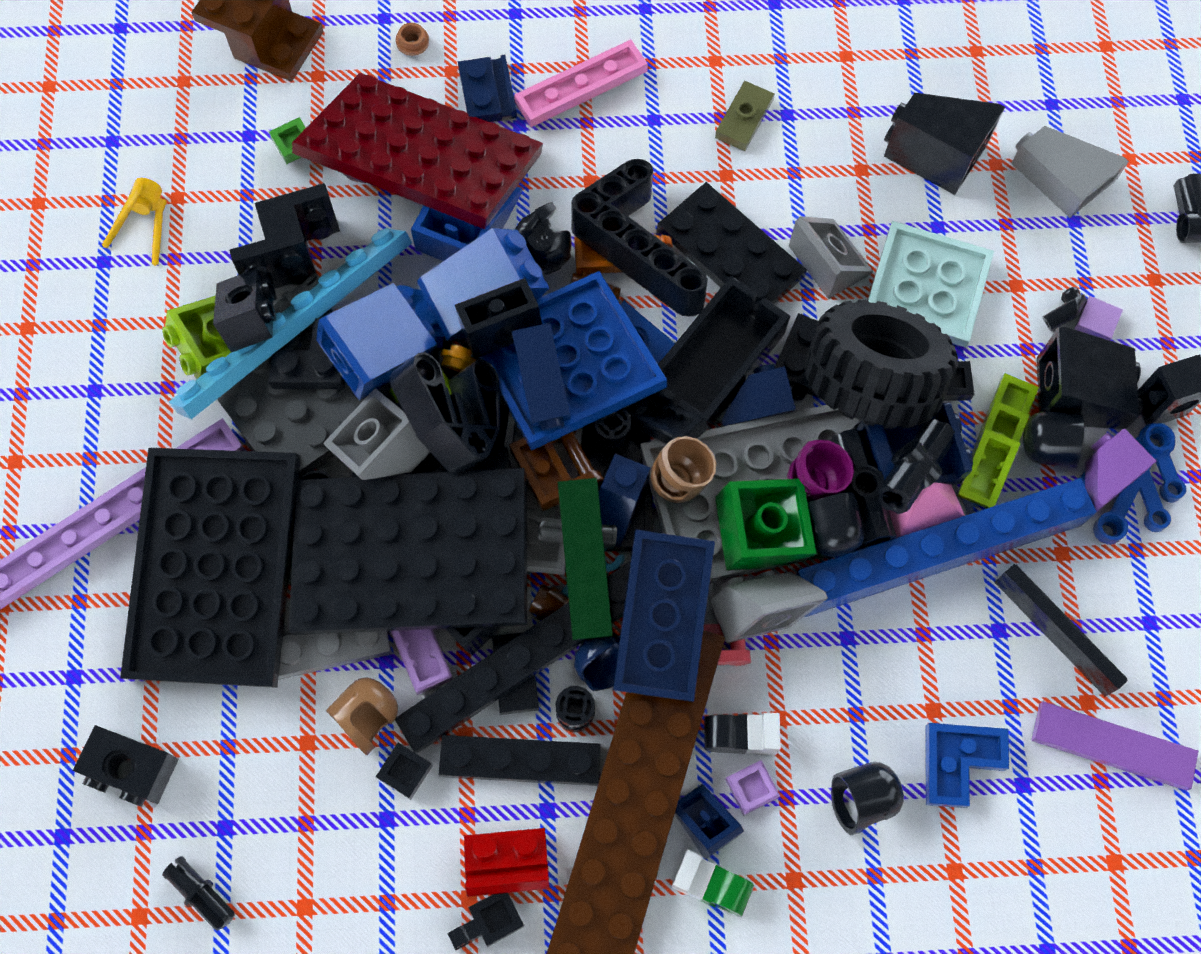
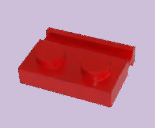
[464,828,550,897]

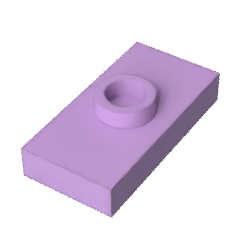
[391,629,453,695]

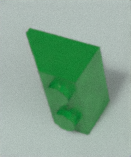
[715,479,816,571]

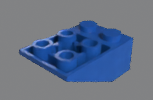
[411,187,523,261]

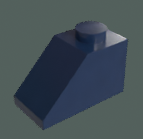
[720,364,796,427]
[599,454,651,549]

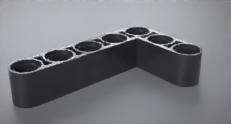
[571,159,708,317]

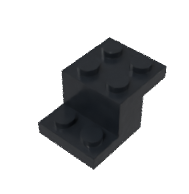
[229,183,340,289]

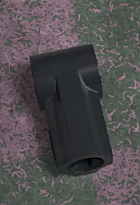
[1173,173,1201,243]

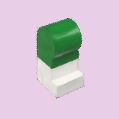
[671,849,755,917]

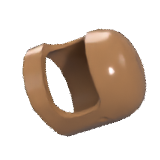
[651,436,716,503]
[326,677,398,755]

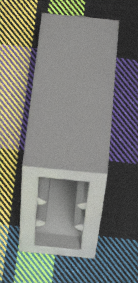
[1011,126,1129,218]

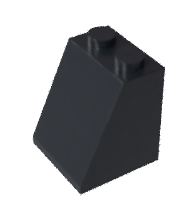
[884,93,1005,195]
[1036,327,1143,429]

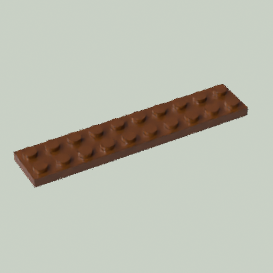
[547,630,725,954]

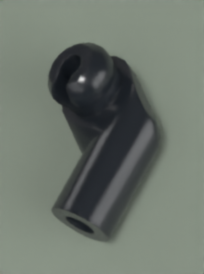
[1042,287,1087,332]

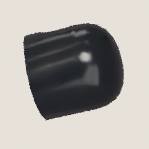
[1023,411,1084,468]
[807,492,866,557]
[831,762,904,835]

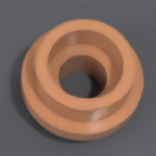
[396,23,429,56]

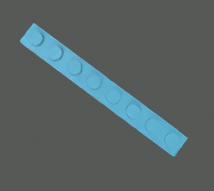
[169,228,413,420]

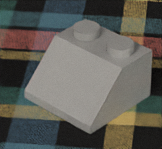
[323,388,430,480]
[710,570,828,643]

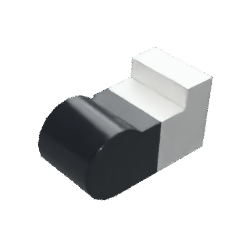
[704,713,781,755]

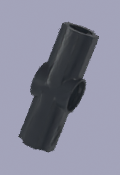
[877,418,955,515]
[830,428,896,547]

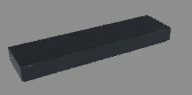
[994,564,1128,697]

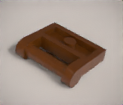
[509,430,604,511]

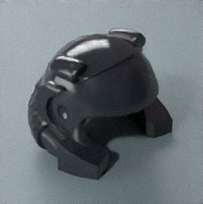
[514,202,572,274]

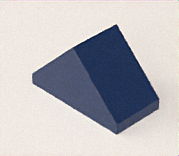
[675,784,744,860]

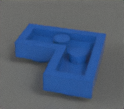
[925,723,1009,808]

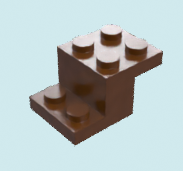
[191,0,324,82]

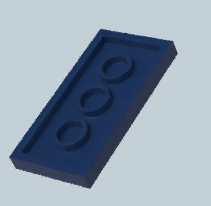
[613,530,715,702]

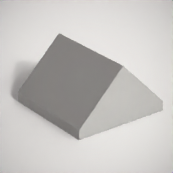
[789,216,873,299]

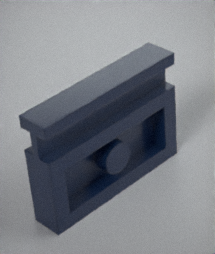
[458,54,517,122]

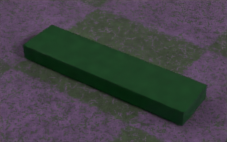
[557,478,613,641]

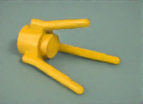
[102,177,167,266]

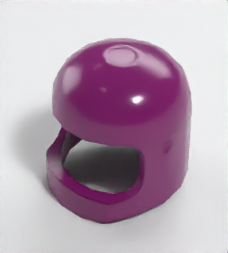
[787,440,854,502]

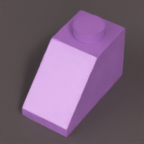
[1085,428,1157,512]

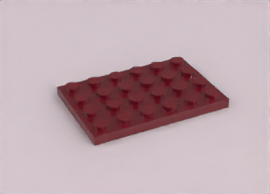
[292,73,543,229]

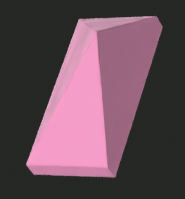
[889,483,965,538]

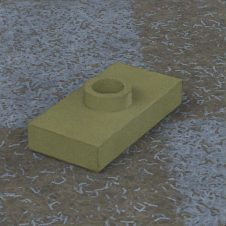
[715,80,775,151]

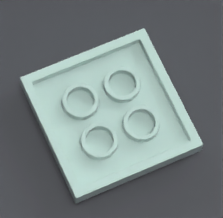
[868,221,994,348]

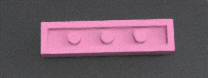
[514,39,648,127]

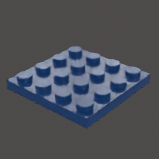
[480,271,667,451]

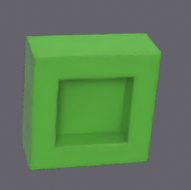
[269,117,306,164]

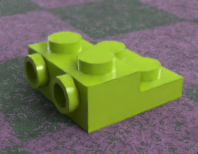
[162,295,231,379]

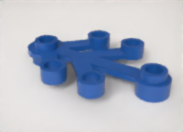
[1078,423,1186,545]

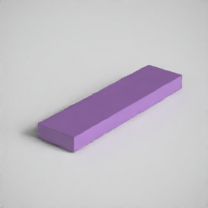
[1031,701,1199,791]

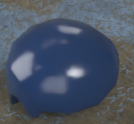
[574,633,620,691]

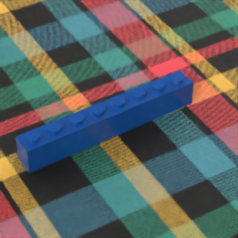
[796,478,1097,617]

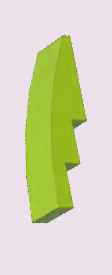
[957,373,1039,509]

